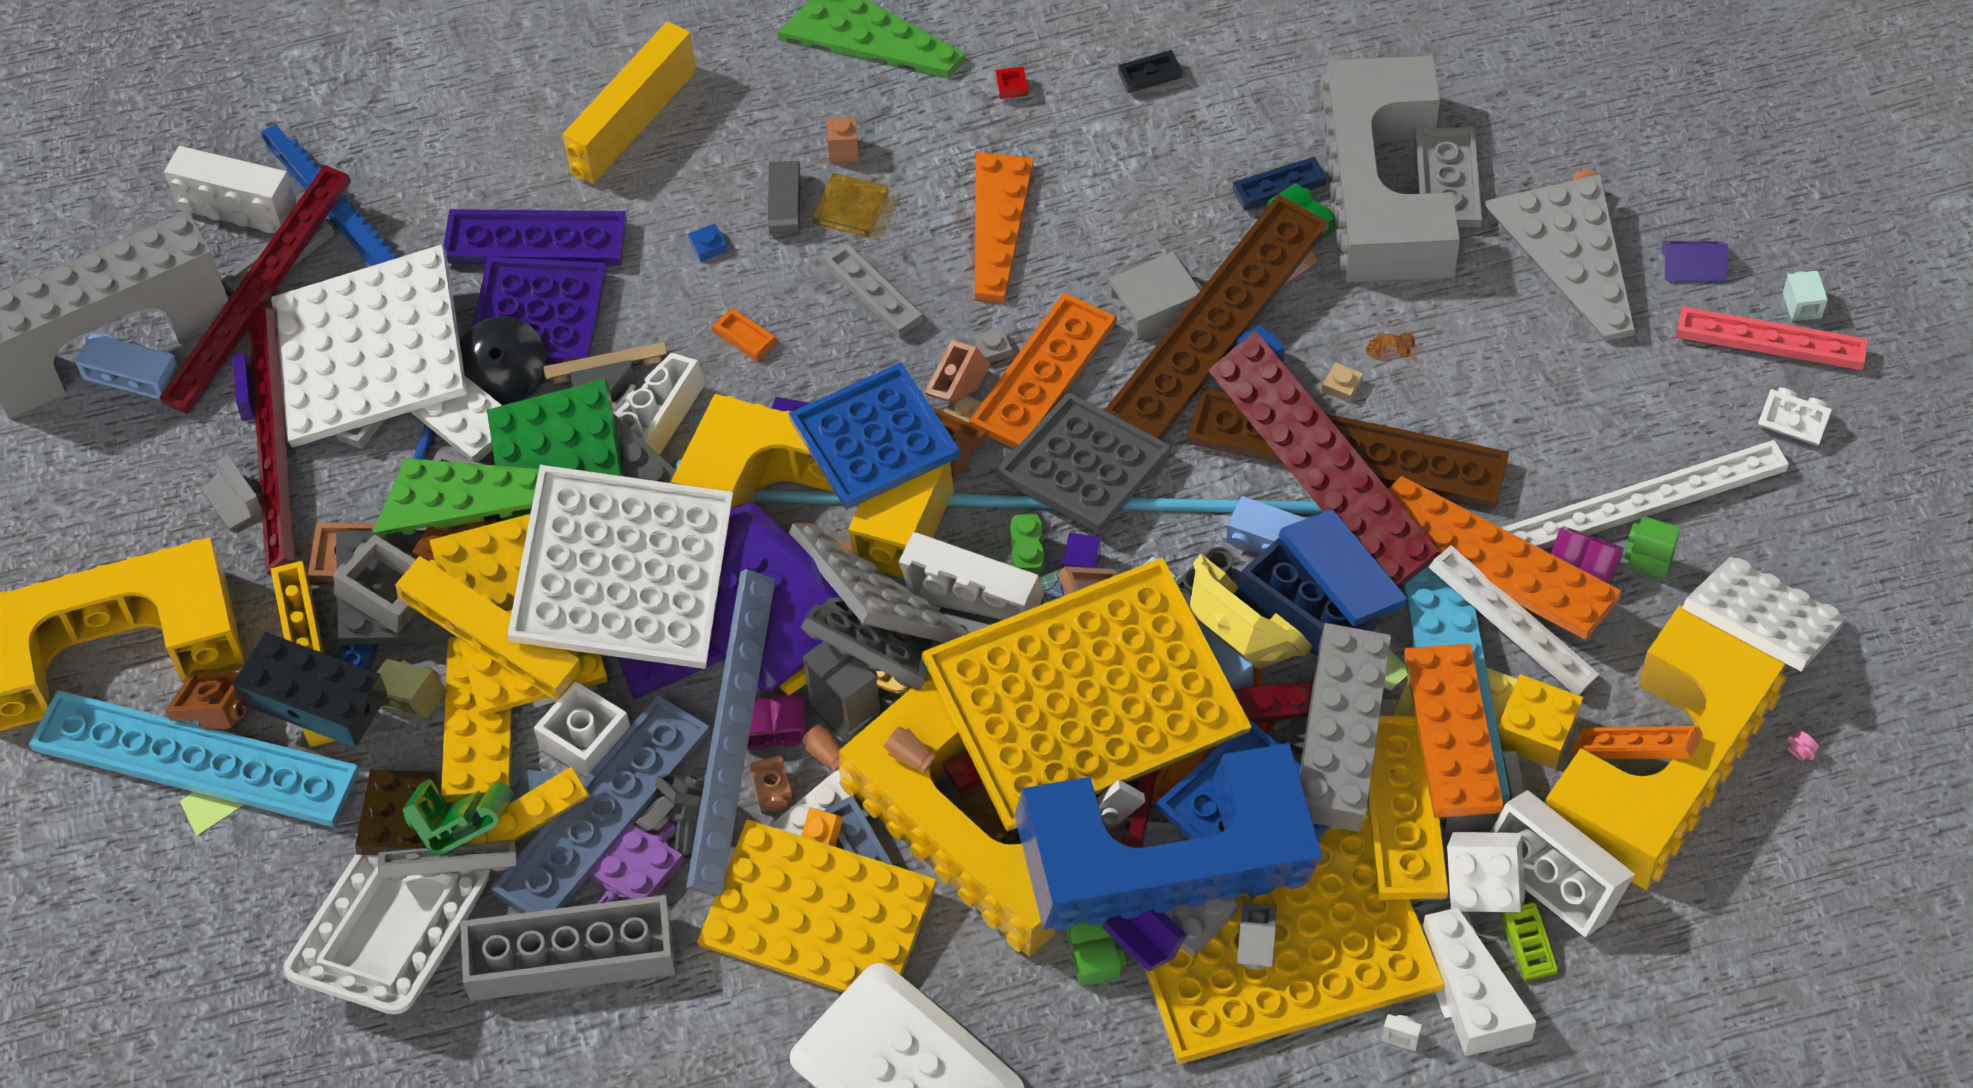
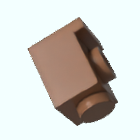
[749,755,794,813]

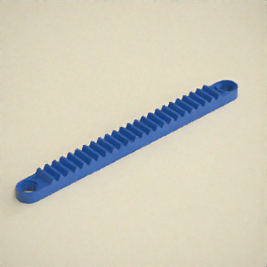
[261,124,460,341]

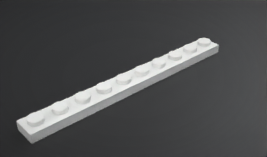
[1502,440,1789,550]

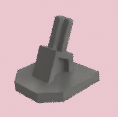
[655,774,705,855]

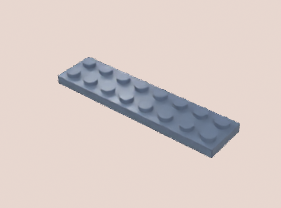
[491,695,711,913]

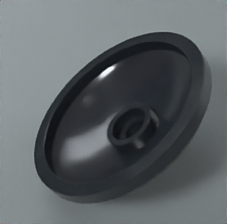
[460,316,547,406]

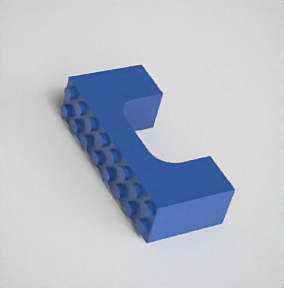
[1014,743,1322,931]

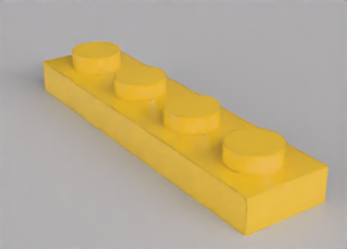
[462,766,590,845]

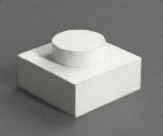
[1382,1014,1422,1052]

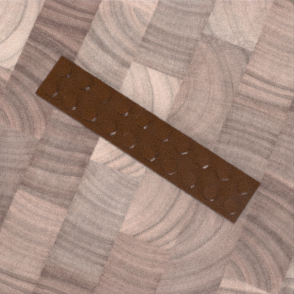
[1104,194,1329,440]
[1187,388,1509,509]

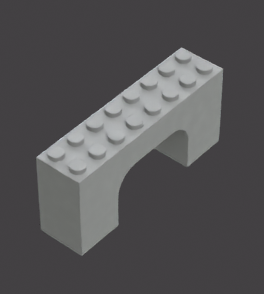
[1320,55,1460,283]
[0,210,228,419]

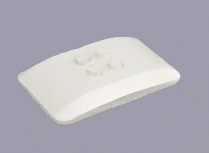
[284,847,491,1015]
[790,963,1024,1088]

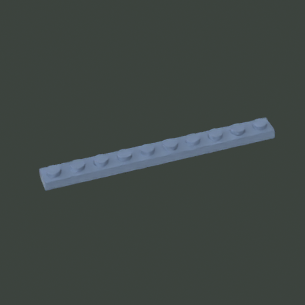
[686,569,775,897]

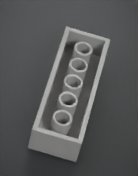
[1299,623,1391,832]
[460,895,676,1001]

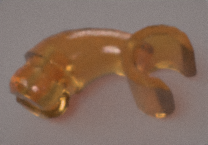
[1366,333,1415,358]

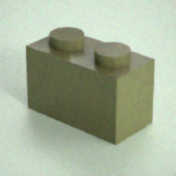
[376,659,448,721]

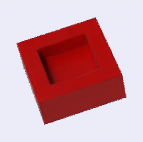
[995,66,1028,99]

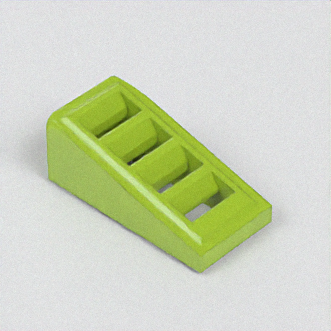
[1501,903,1558,982]

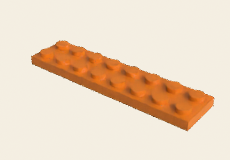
[1389,476,1621,640]

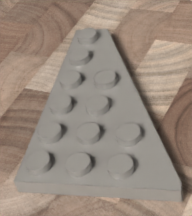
[1484,174,1636,342]
[788,523,970,643]

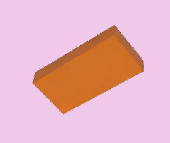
[712,308,778,363]

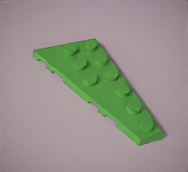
[777,0,966,79]
[372,458,539,539]

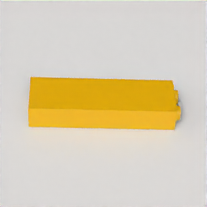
[562,21,696,184]

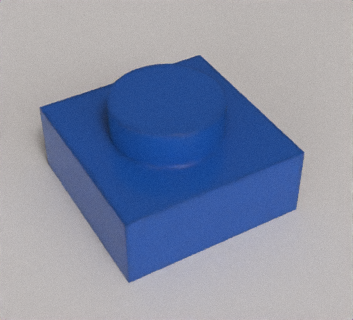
[688,224,728,262]

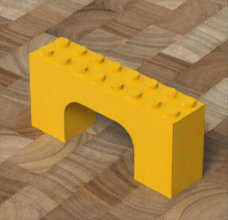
[671,394,954,579]
[0,537,245,731]
[1545,605,1787,891]
[839,676,1058,958]

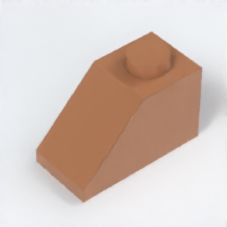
[924,340,991,403]

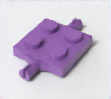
[589,821,685,904]

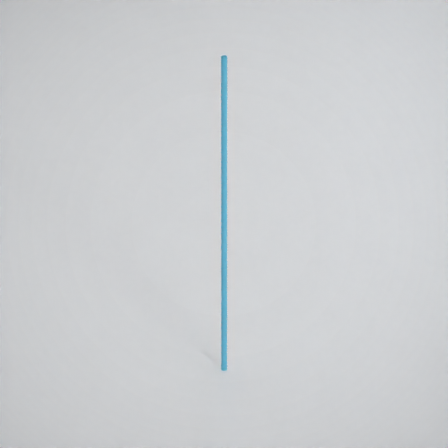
[753,490,1323,514]

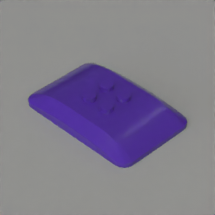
[710,502,840,691]

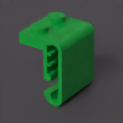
[403,778,513,855]

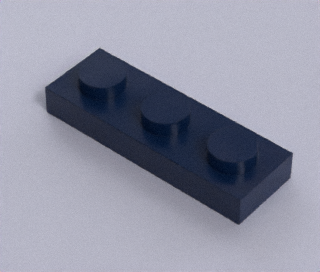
[1233,156,1327,211]

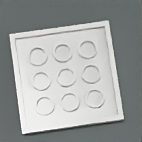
[1682,556,1847,672]

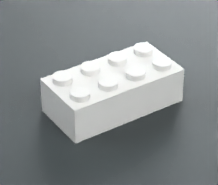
[164,146,297,233]
[1490,790,1635,938]

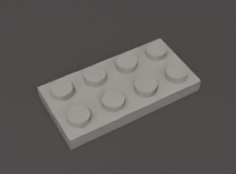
[1415,128,1482,227]

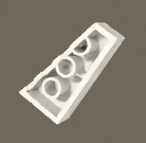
[613,353,706,455]
[899,532,1044,620]
[1422,908,1536,1056]

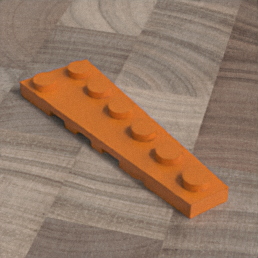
[975,151,1034,304]

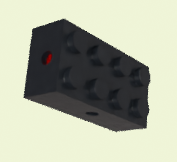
[232,632,388,748]

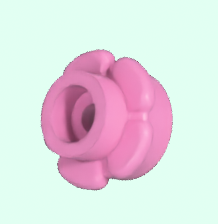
[1787,730,1819,761]

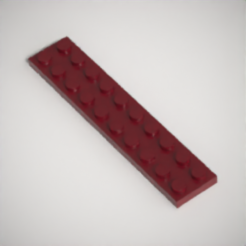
[1208,331,1441,589]

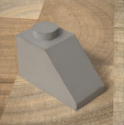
[1237,902,1277,970]

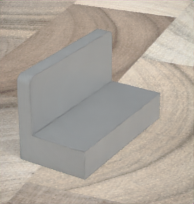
[201,455,262,531]

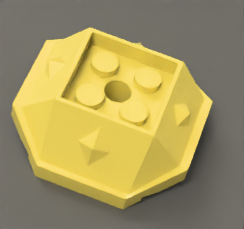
[1189,554,1313,670]

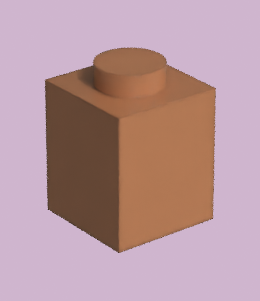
[826,116,859,164]

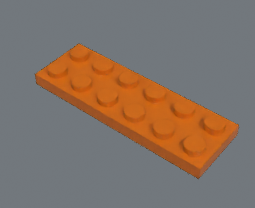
[969,292,1116,449]
[1404,644,1503,818]

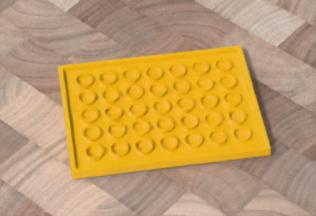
[922,557,1252,832]
[1144,810,1444,1065]

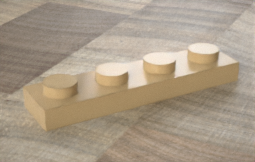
[544,342,667,385]

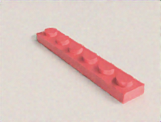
[1676,306,1868,370]

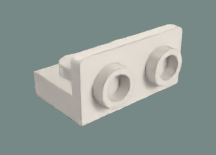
[1758,388,1832,446]

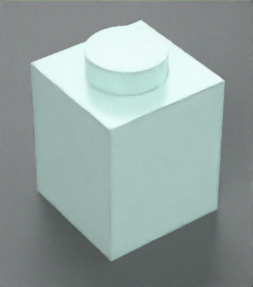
[1783,271,1828,322]

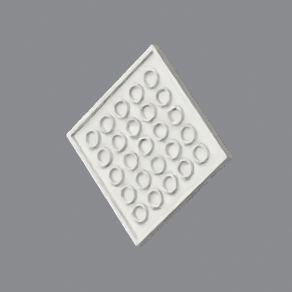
[271,245,467,448]
[507,465,733,669]

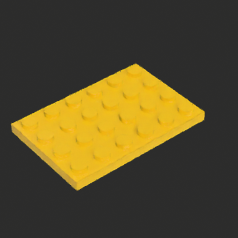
[429,514,607,716]
[697,819,937,993]

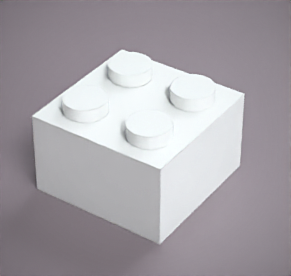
[534,681,630,777]
[1447,832,1525,912]

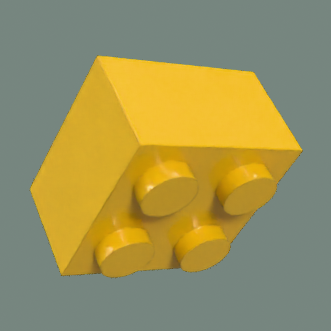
[1497,674,1583,770]

